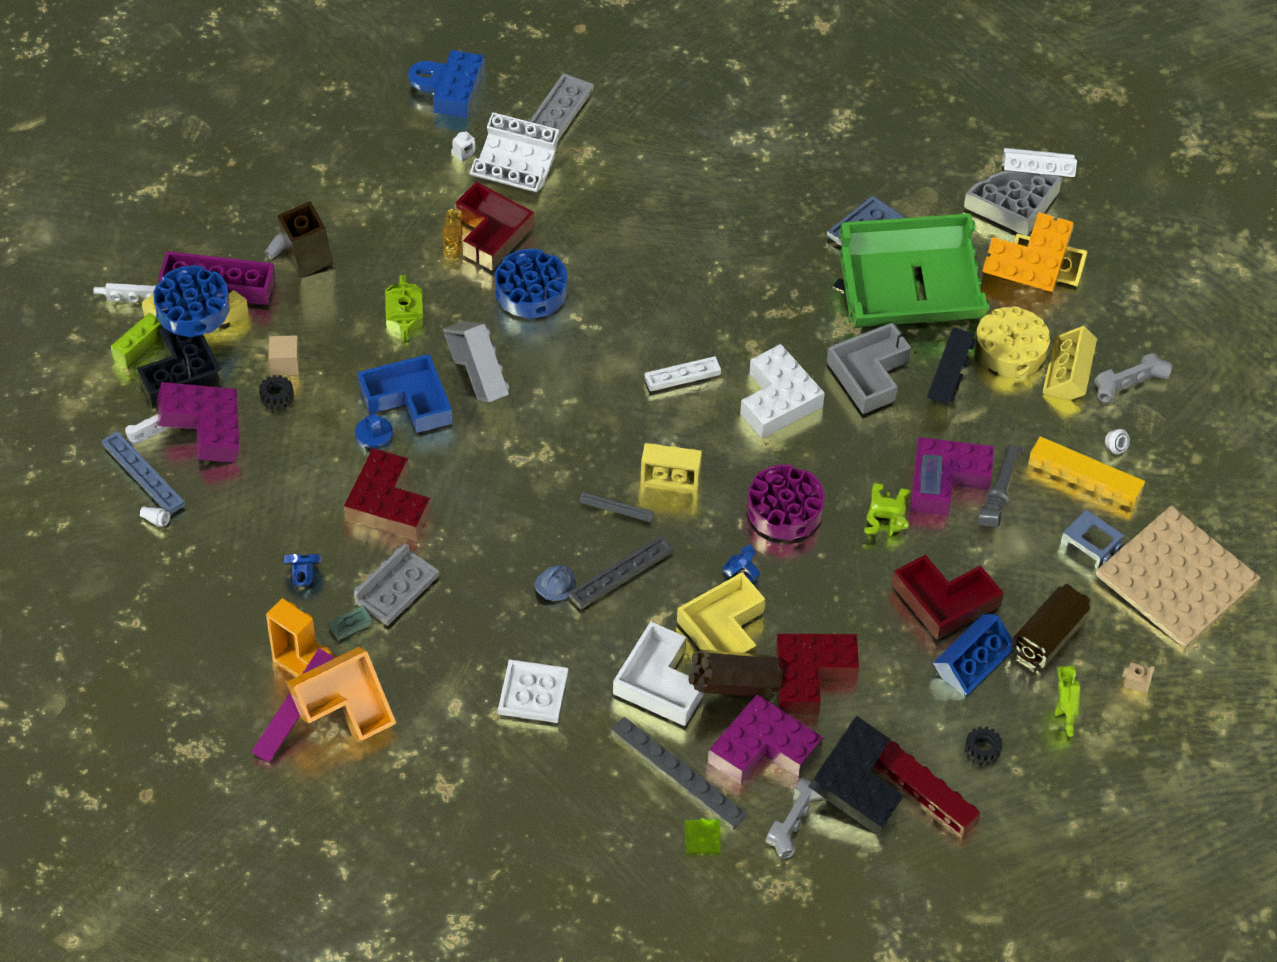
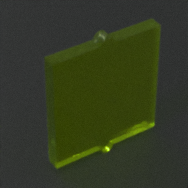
[685,818,721,856]

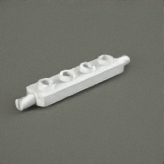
[93,283,156,303]

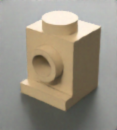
[1122,663,1155,693]

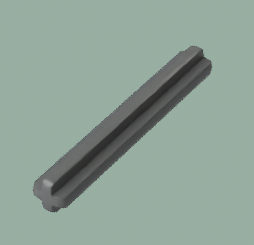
[580,492,654,522]

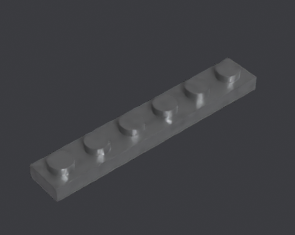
[569,535,674,610]

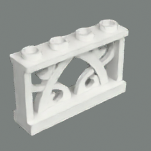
[1002,147,1077,177]

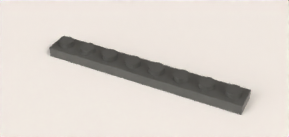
[611,716,747,830]

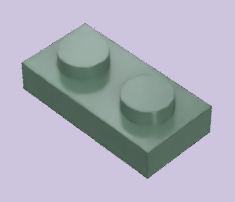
[328,606,373,641]

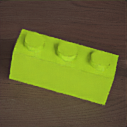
[111,312,164,369]

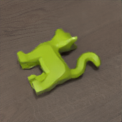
[864,483,910,537]
[1055,665,1080,737]

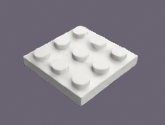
[498,660,568,723]

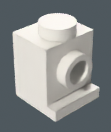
[451,131,476,161]

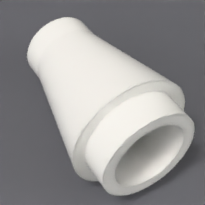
[140,506,170,527]

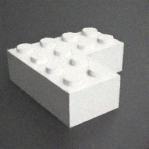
[740,344,825,439]
[613,621,704,726]

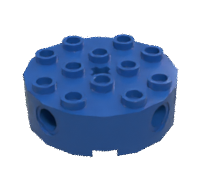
[495,249,568,319]
[153,265,230,337]

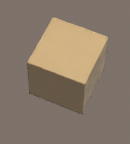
[269,336,299,376]

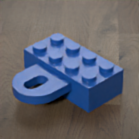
[408,50,485,119]

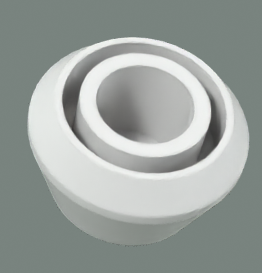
[1105,429,1130,454]

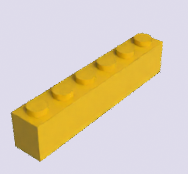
[1028,437,1145,508]

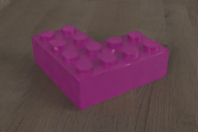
[158,382,239,463]
[910,437,994,516]
[708,695,824,784]

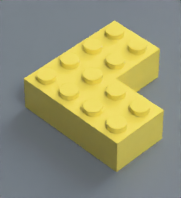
[677,572,766,654]

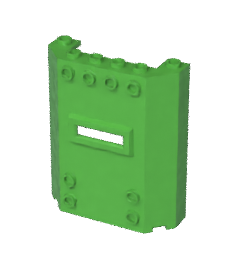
[839,213,990,327]

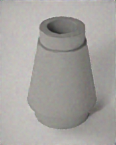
[265,233,286,259]

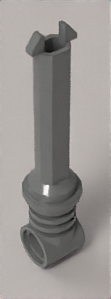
[978,444,1025,528]

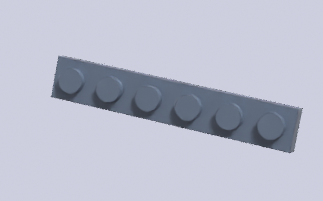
[102,431,185,515]

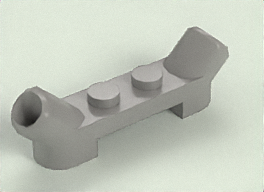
[1094,353,1173,403]
[765,777,824,859]

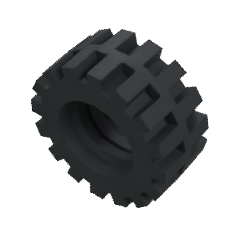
[259,375,294,410]
[965,726,1003,766]

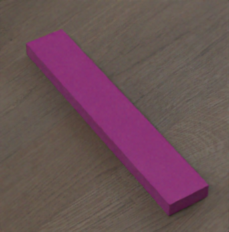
[252,648,334,763]

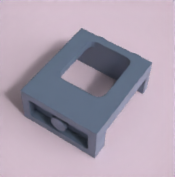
[1060,510,1124,569]

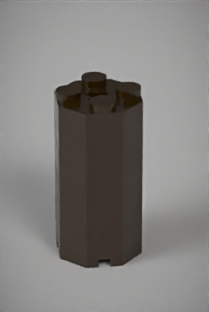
[1011,584,1091,668]
[688,649,783,698]

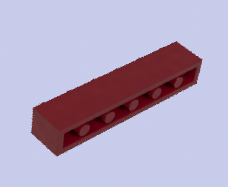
[874,740,980,838]

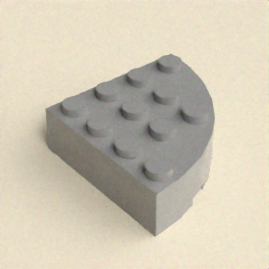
[964,170,1062,236]

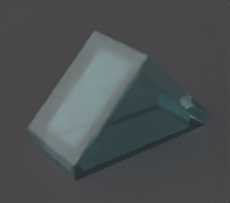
[920,454,943,494]

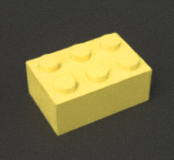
[640,443,702,492]

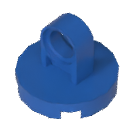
[355,413,393,450]
[722,544,760,583]
[283,554,322,586]

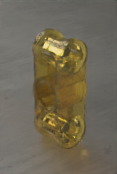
[443,209,462,260]

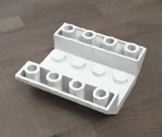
[469,112,559,193]

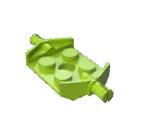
[385,275,423,341]

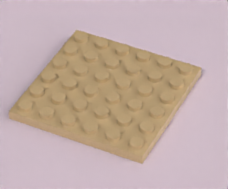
[1095,505,1261,649]

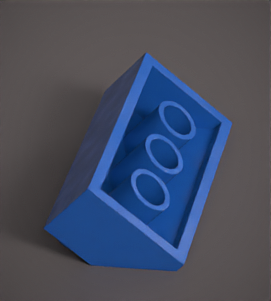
[933,614,1013,695]

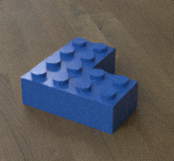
[357,354,453,433]

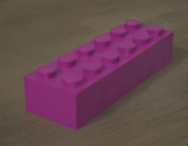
[158,251,276,305]

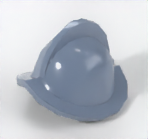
[534,565,576,601]

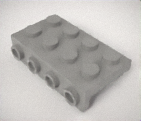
[354,543,440,626]

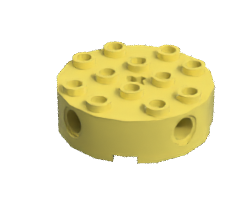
[975,306,1050,377]

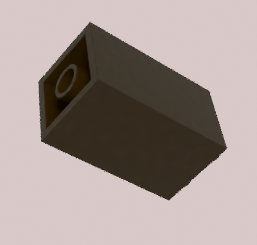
[277,201,334,278]

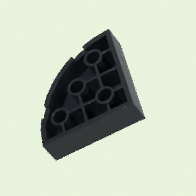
[927,326,977,405]

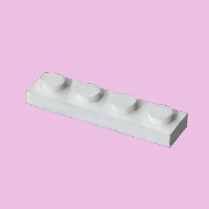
[644,356,721,391]

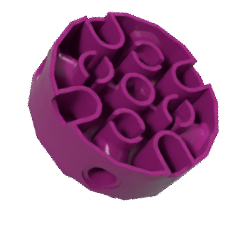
[747,464,825,540]

